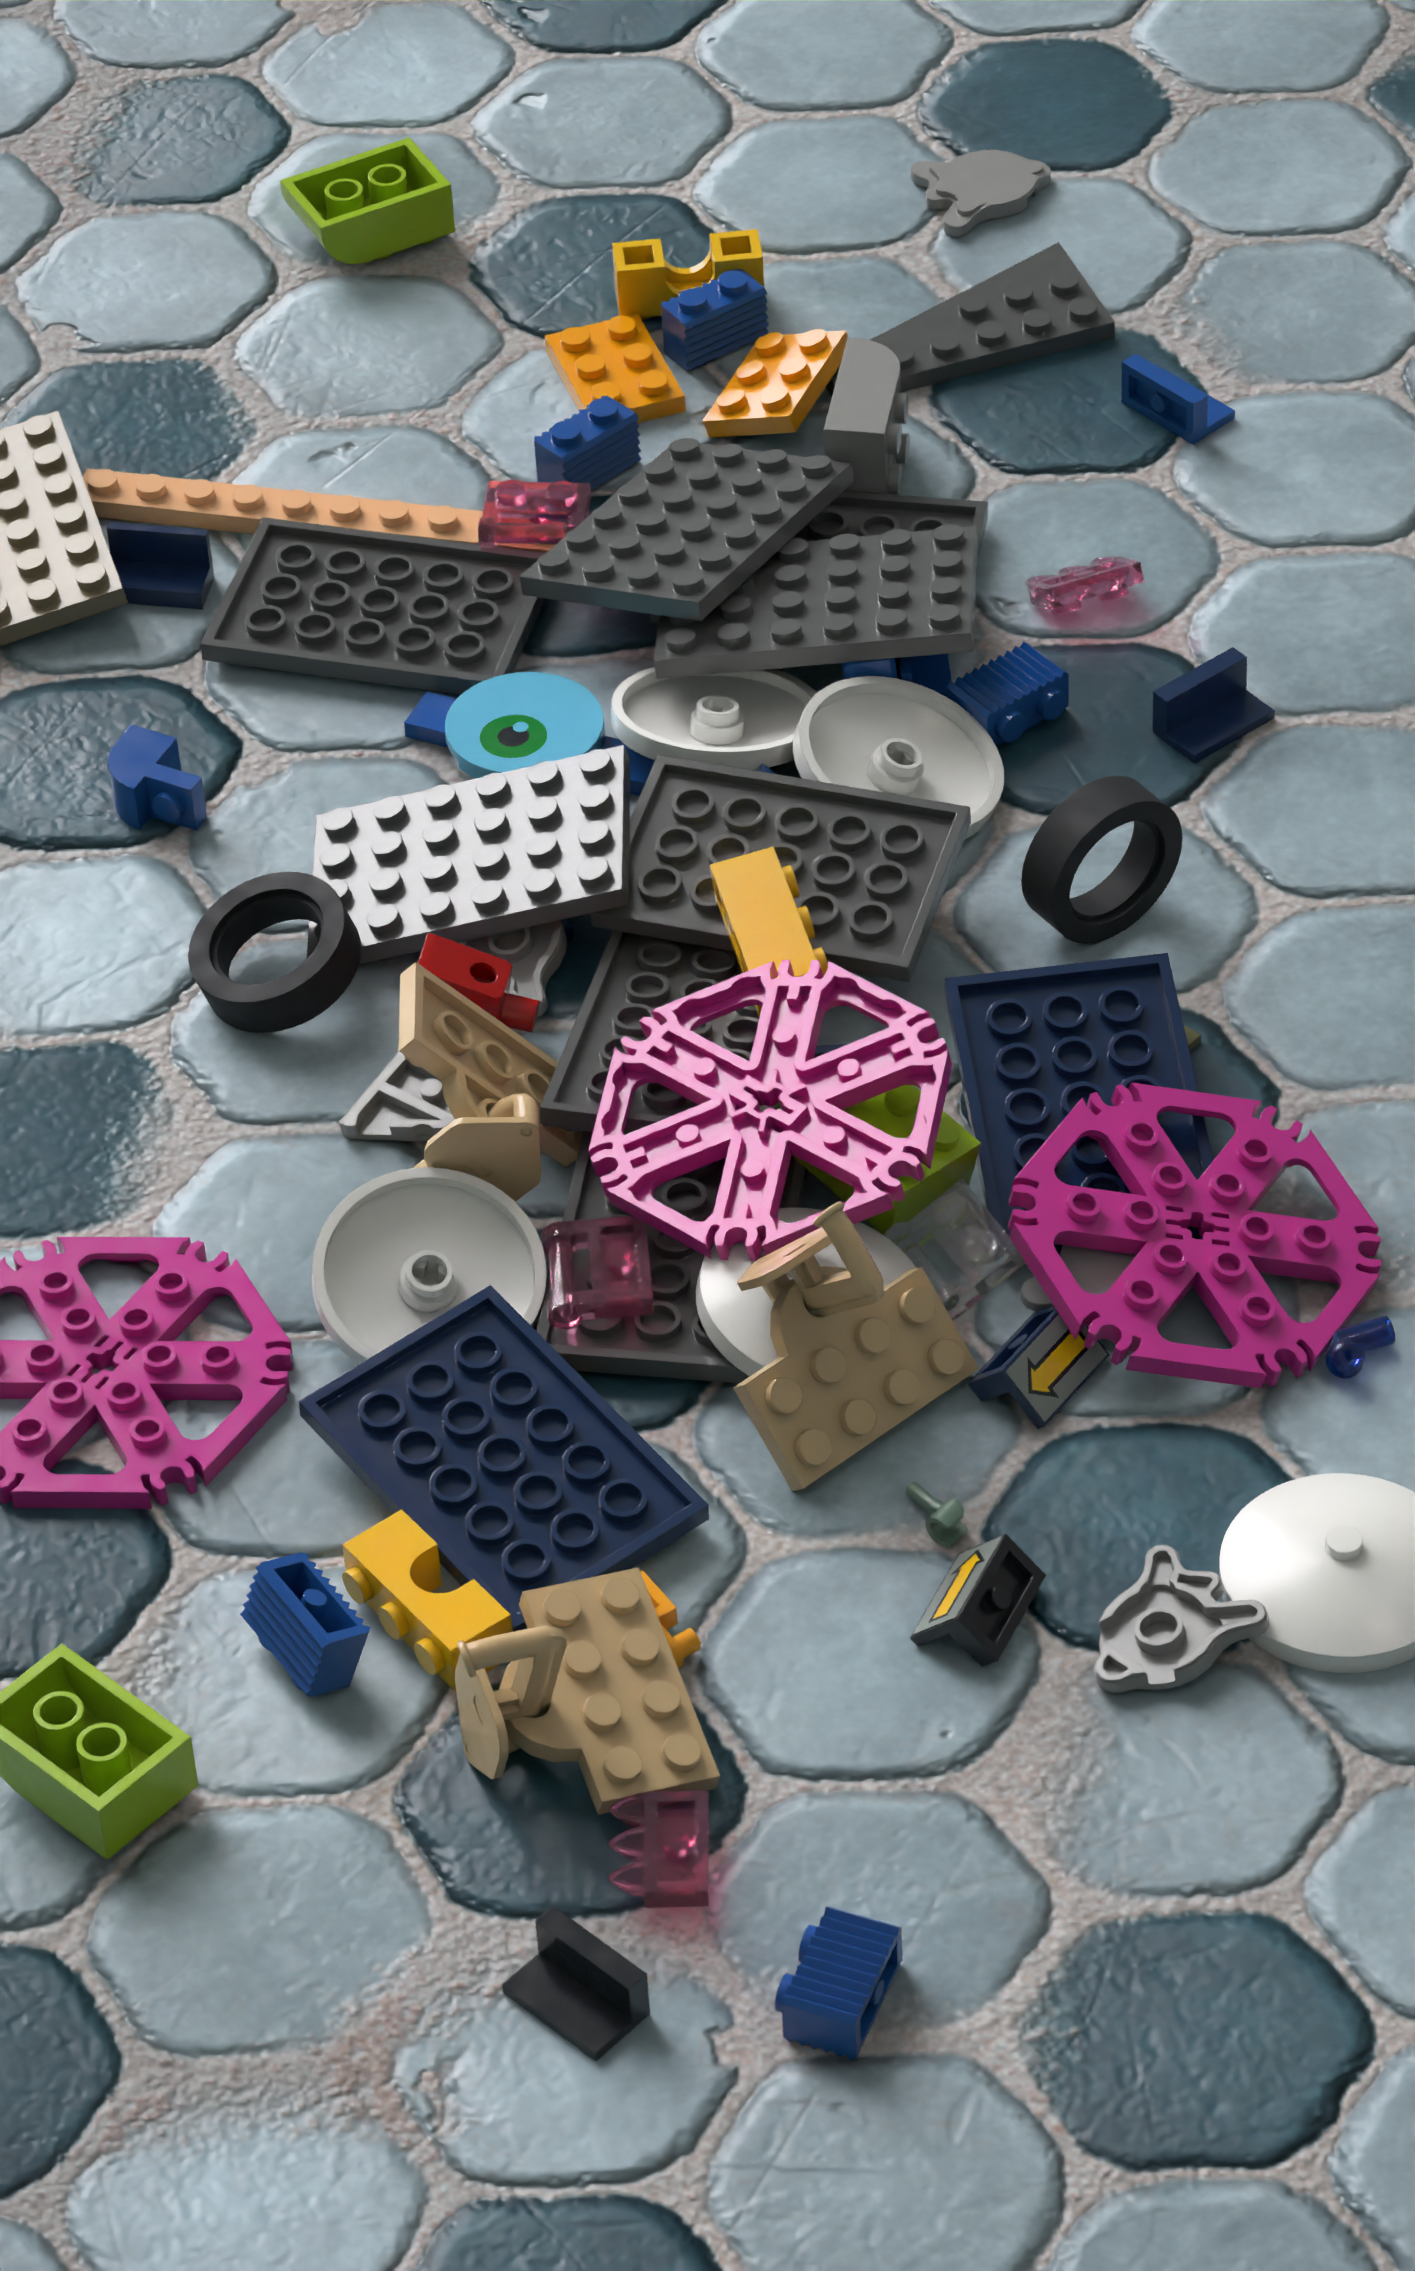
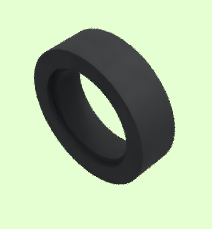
[1021,776,1183,944]
[188,871,361,1033]

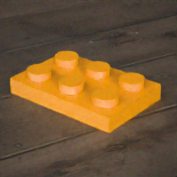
[545,313,686,423]
[702,329,848,438]

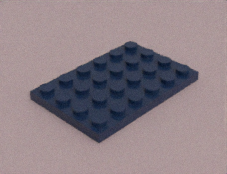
[944,953,1213,1265]
[299,1285,709,1632]

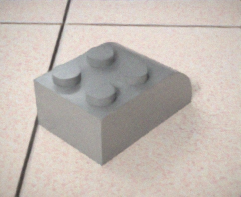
[824,338,910,495]

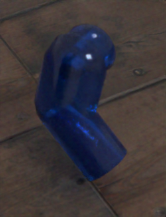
[1325,1316,1395,1379]

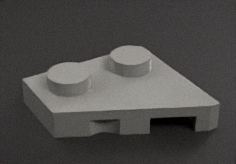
[339,1052,455,1141]

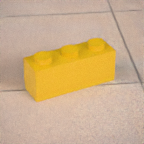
[710,846,828,1018]

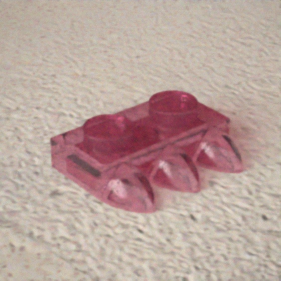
[1026,556,1145,614]
[608,1790,709,1908]

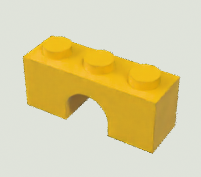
[612,229,764,319]
[342,1509,512,1691]

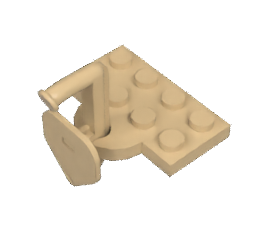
[398,962,582,1202]
[733,1201,979,1491]
[455,1567,720,1815]

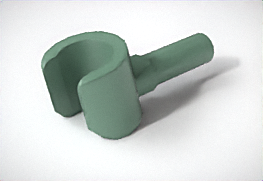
[906,1482,968,1547]

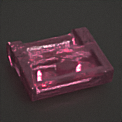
[478,480,591,548]
[541,1216,654,1330]

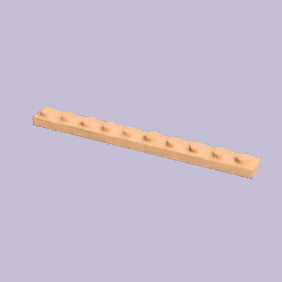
[83,468,573,553]

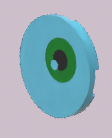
[445,672,605,779]

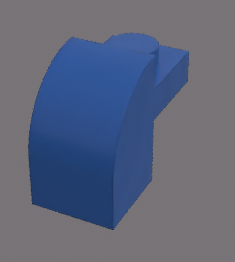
[108,724,207,831]

